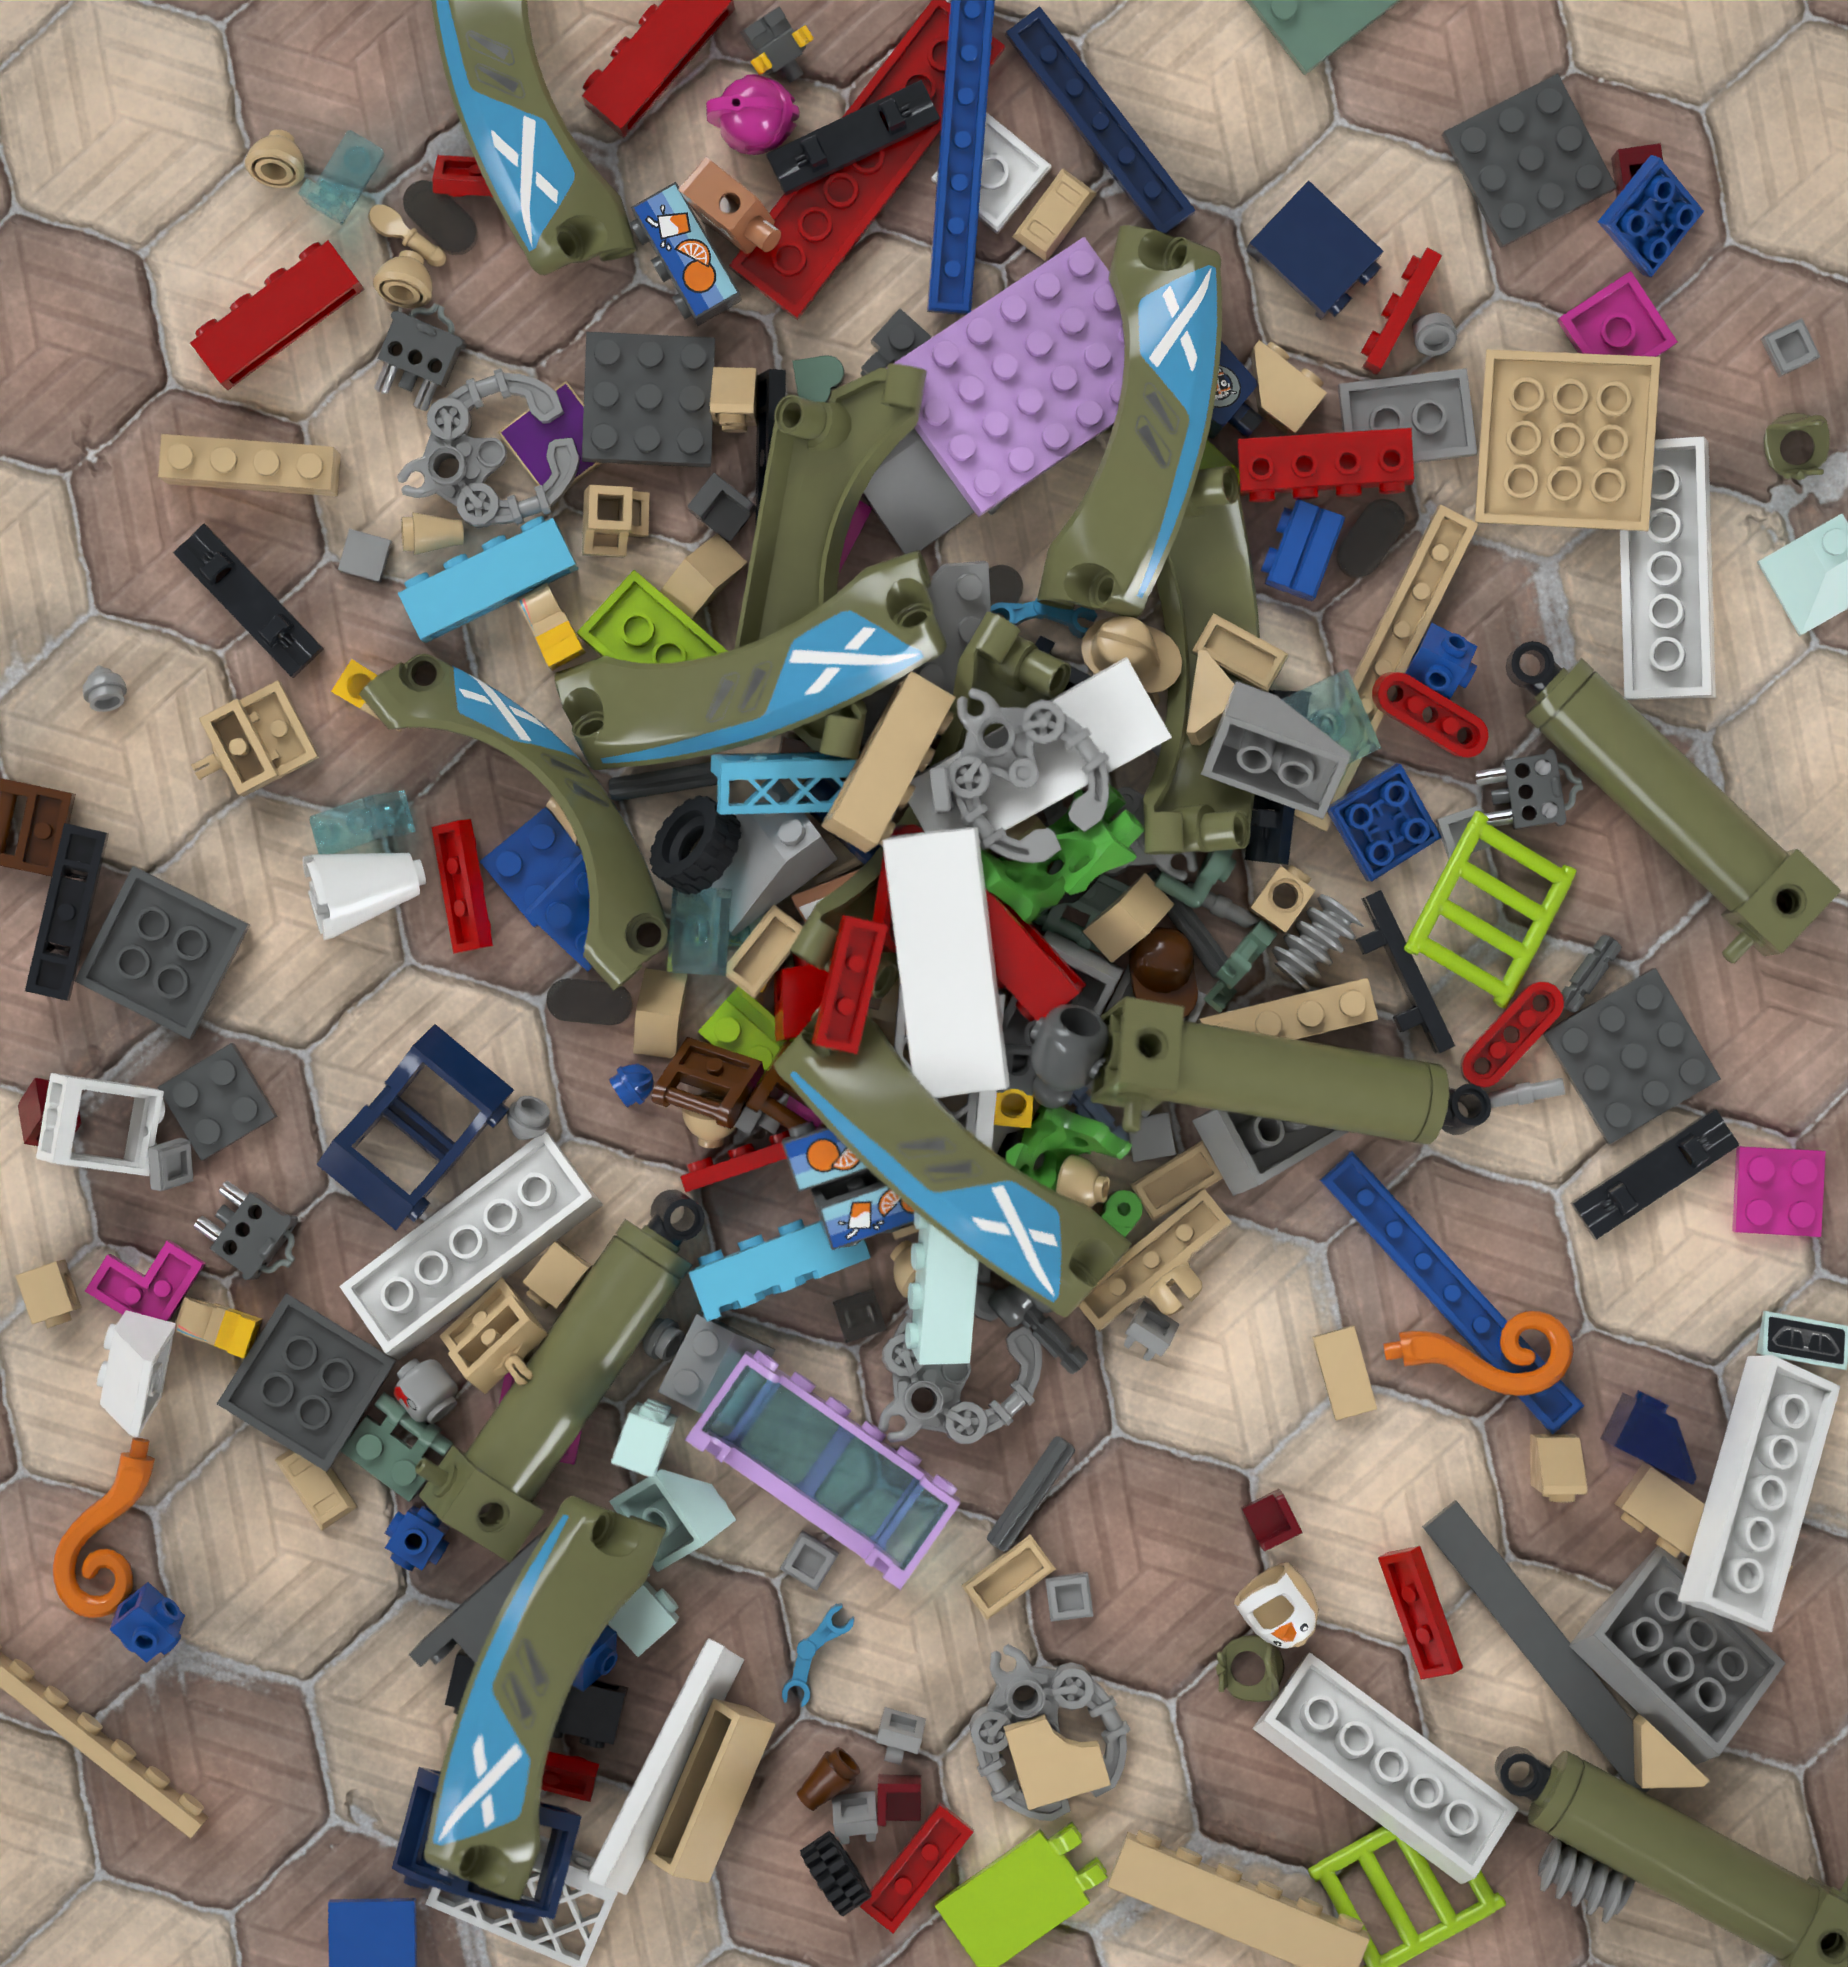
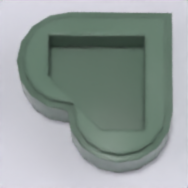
[792,355,844,402]

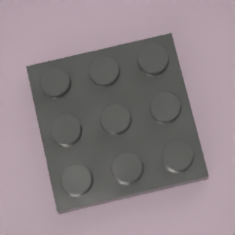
[1442,74,1616,249]
[582,331,715,468]
[75,866,250,1039]
[1543,968,1721,1144]
[217,1293,397,1472]

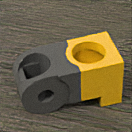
[994,1044,1035,1128]

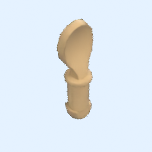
[368,204,446,267]

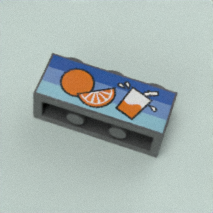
[629,182,742,326]
[782,1121,868,1193]
[811,1169,914,1250]

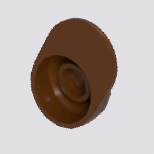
[1129,927,1198,1019]

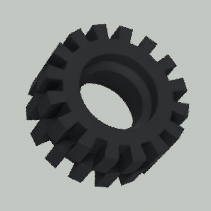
[800,1831,872,1916]

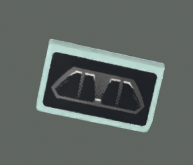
[1756,1311,1848,1370]

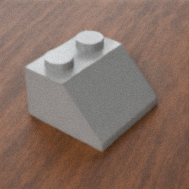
[658,1311,776,1425]

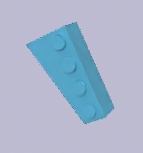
[689,1219,871,1322]

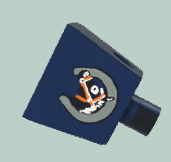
[1208,341,1264,439]

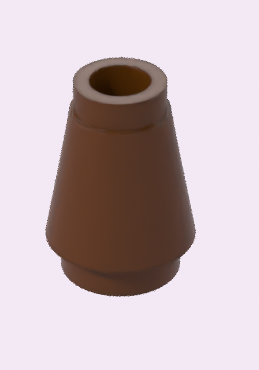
[797,1747,860,1811]

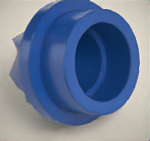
[609,1063,654,1107]

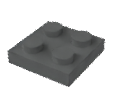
[157,1043,278,1161]

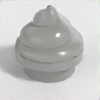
[83,666,127,712]
[507,1096,550,1140]
[642,1318,685,1361]

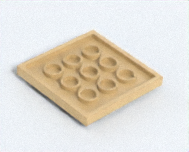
[1475,349,1661,532]

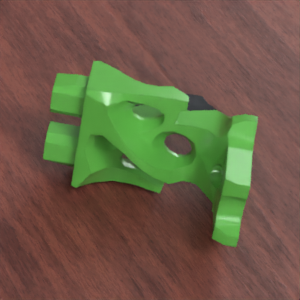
[980,784,1145,924]
[997,1105,1132,1191]

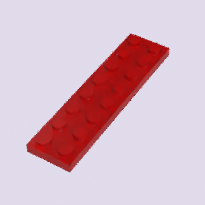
[729,0,1005,320]

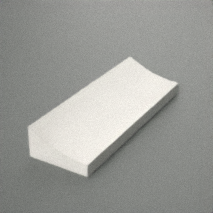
[1620,436,1716,700]
[908,657,1172,843]
[883,827,1010,1098]
[339,1131,603,1361]
[1677,1355,1841,1632]
[588,1639,744,1895]
[1252,1652,1519,1885]

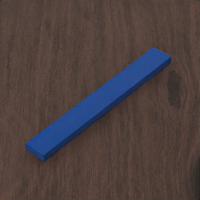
[927,0,995,315]
[1320,1151,1584,1435]

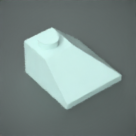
[1757,514,1848,636]
[609,1469,736,1572]

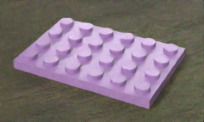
[887,237,1124,517]

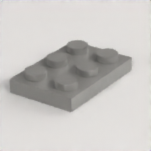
[1337,368,1477,463]

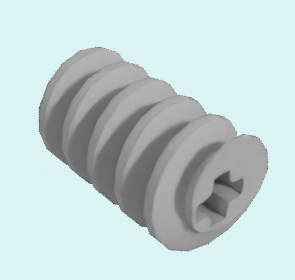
[1272,894,1364,992]
[1538,1838,1635,1923]

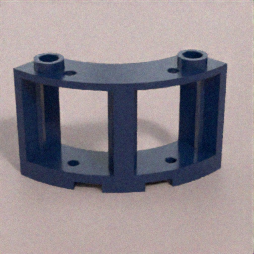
[316,1024,514,1230]
[392,1767,582,1923]

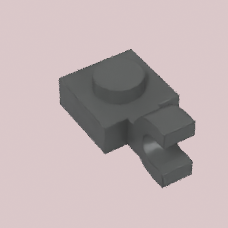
[860,309,932,376]

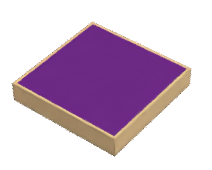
[498,381,602,488]

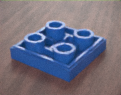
[1597,155,1704,278]
[1327,763,1442,882]
[328,1898,417,1967]

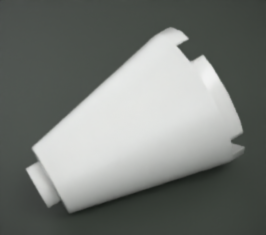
[302,853,426,940]

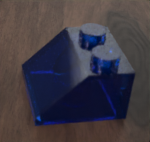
[1600,1390,1697,1485]

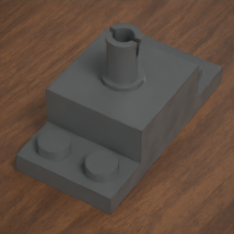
[409,1527,547,1667]

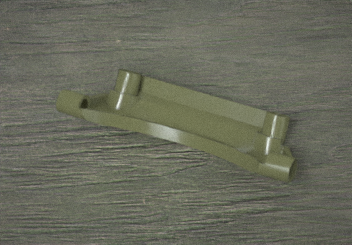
[735,364,927,760]

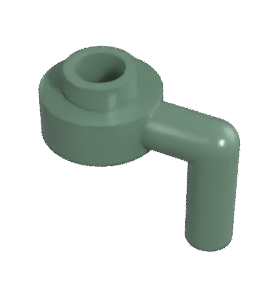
[1155,850,1236,909]

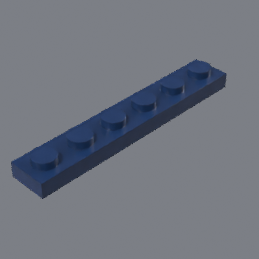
[1005,6,1196,234]

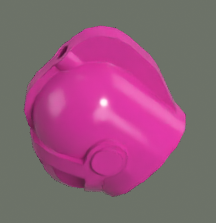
[706,74,800,155]

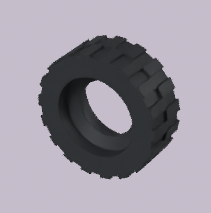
[649,795,741,895]

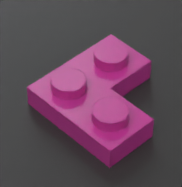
[85,1240,206,1321]

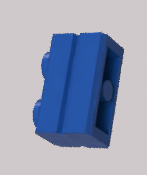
[1261,499,1345,601]

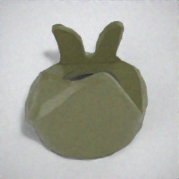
[1764,413,1830,480]
[1216,1635,1284,1702]

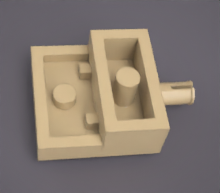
[191,680,320,797]
[439,1277,548,1394]

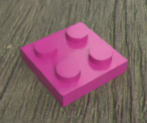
[1557,271,1678,357]
[1732,1146,1826,1237]

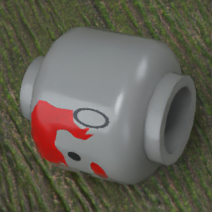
[394,1359,458,1424]

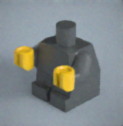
[740,6,814,83]

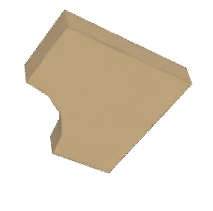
[1003,1714,1111,1810]

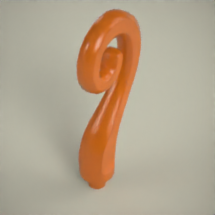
[1383,1311,1574,1396]
[53,1438,155,1618]

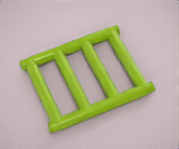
[1404,811,1577,1009]
[1308,1826,1506,1967]

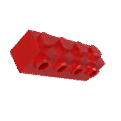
[1237,428,1414,502]

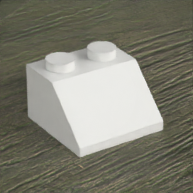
[97,1310,176,1437]

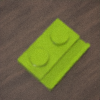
[698,986,795,1085]

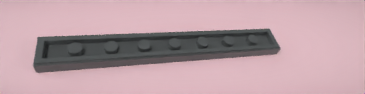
[1422,1500,1651,1793]

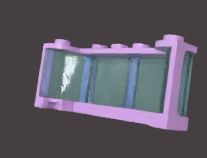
[685,1350,960,1590]

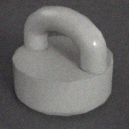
[1412,313,1457,356]

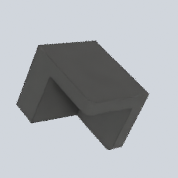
[687,473,756,542]

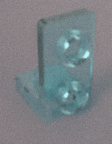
[298,130,385,225]
[309,790,416,854]

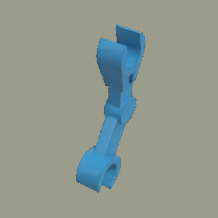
[991,598,1098,639]
[782,1604,854,1707]

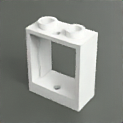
[36,1073,165,1176]

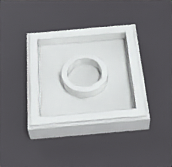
[931,112,1052,234]

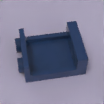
[1246,180,1384,320]

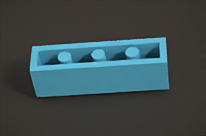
[398,516,579,643]

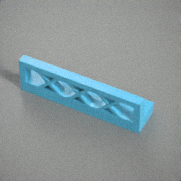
[711,751,861,815]

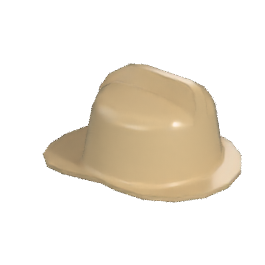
[1081,616,1182,694]

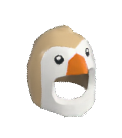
[1234,1562,1319,1649]

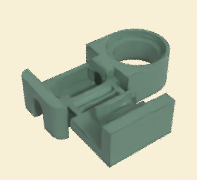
[1204,919,1278,1013]

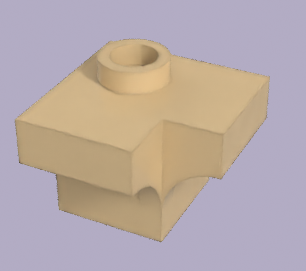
[582,485,650,558]

